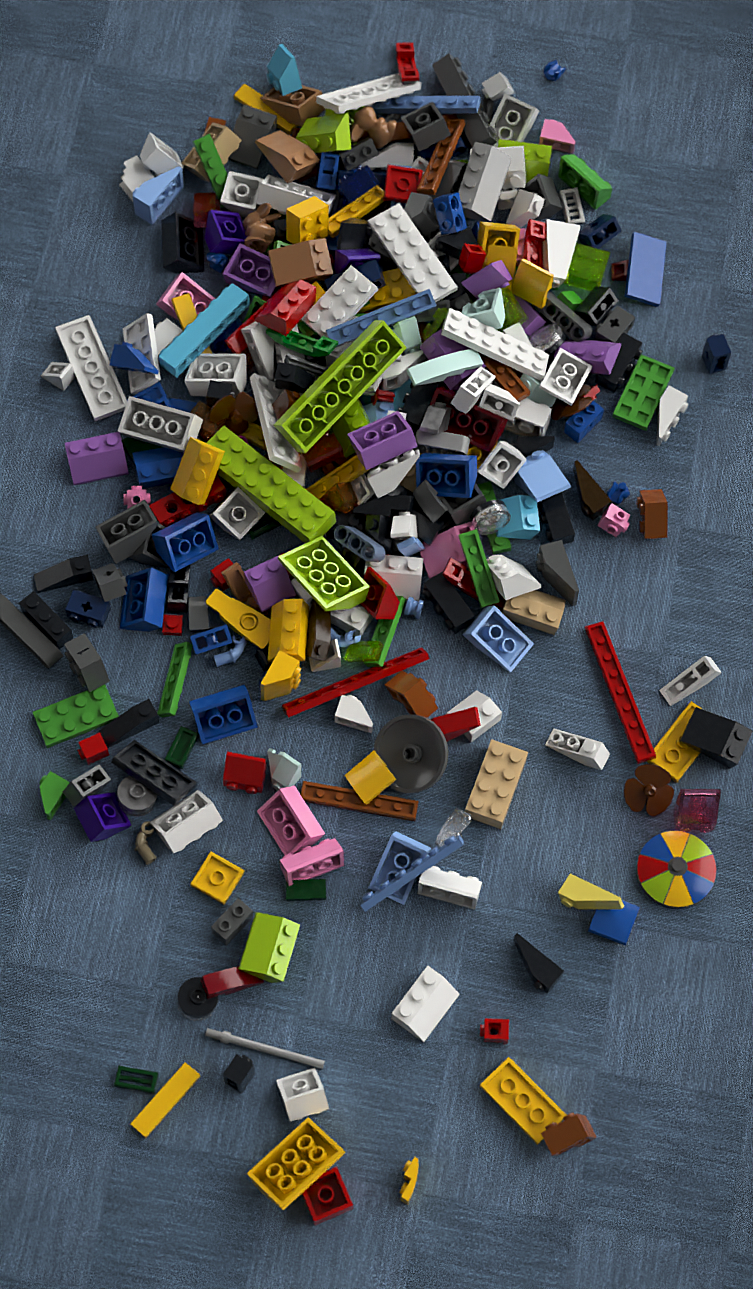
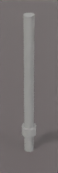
[205,1028,325,1069]

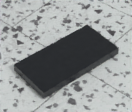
[111,740,197,806]

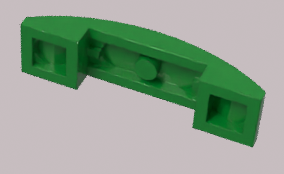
[266,328,338,357]

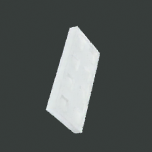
[301,265,379,338]
[123,313,161,395]

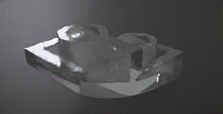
[435,808,473,847]

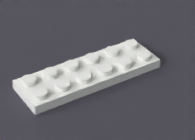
[316,73,421,114]
[368,203,457,302]
[441,308,549,382]
[55,315,127,421]
[250,373,302,473]

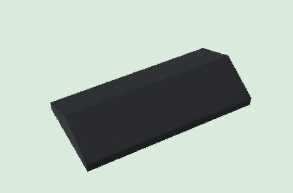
[370,484,450,545]

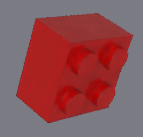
[302,1167,353,1225]

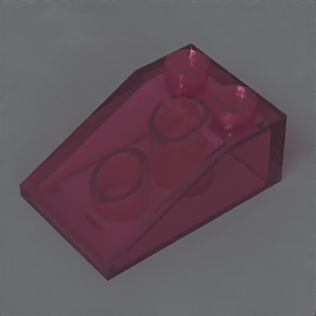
[674,789,721,833]

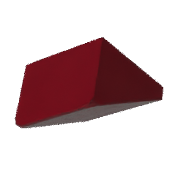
[611,260,629,281]

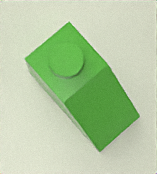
[39,771,70,821]

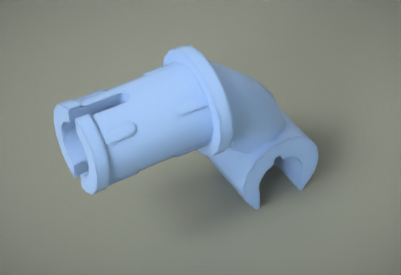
[331,628,361,647]
[214,635,247,667]

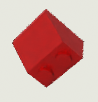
[360,567,400,619]
[223,751,267,794]

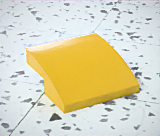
[511,258,554,309]
[345,750,396,804]

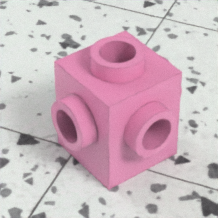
[124,486,151,508]
[597,503,630,537]

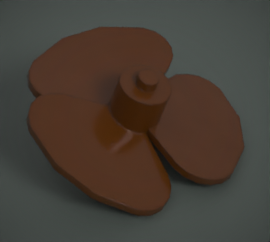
[549,384,593,420]
[209,392,259,436]
[623,764,674,816]

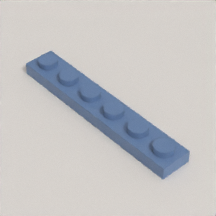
[374,96,481,114]
[326,289,436,347]
[360,835,464,912]

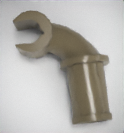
[134,821,157,865]

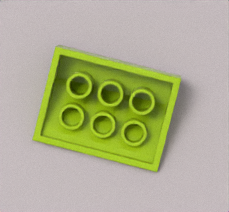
[278,536,370,611]

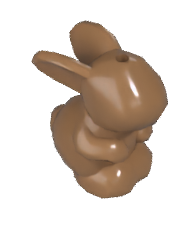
[350,106,397,149]
[243,203,281,253]

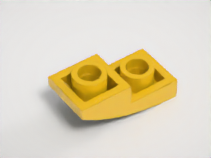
[399,1157,418,1205]

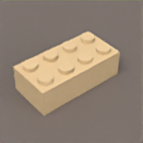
[464,739,528,829]

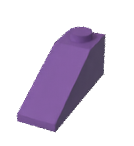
[509,293,546,337]

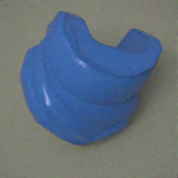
[543,59,566,81]
[206,252,229,273]
[607,481,630,504]

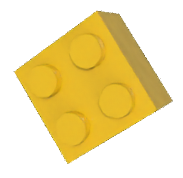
[286,196,329,244]

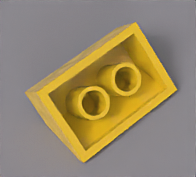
[170,437,225,505]
[267,599,309,662]
[261,651,301,701]

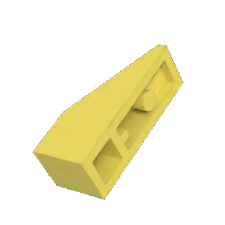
[558,874,624,909]

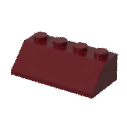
[430,386,508,452]

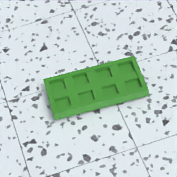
[612,354,675,431]
[32,684,119,748]

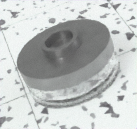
[117,776,157,816]

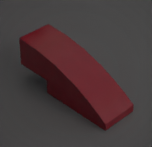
[201,966,264,999]

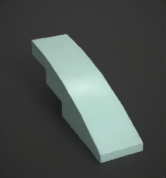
[406,349,484,386]

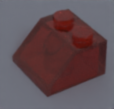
[300,433,344,473]

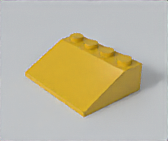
[247,1117,346,1210]

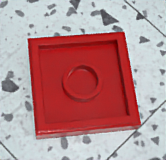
[383,165,423,203]

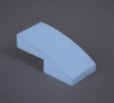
[397,536,425,557]

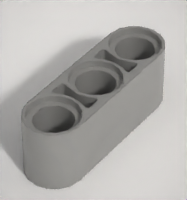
[414,429,470,455]

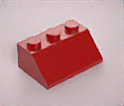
[255,279,316,336]

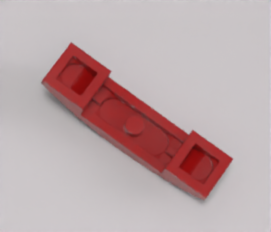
[396,42,419,81]
[524,219,546,269]
[442,558,505,611]

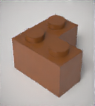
[636,489,668,539]
[385,671,438,718]
[541,1112,597,1156]

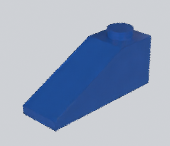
[109,342,159,375]

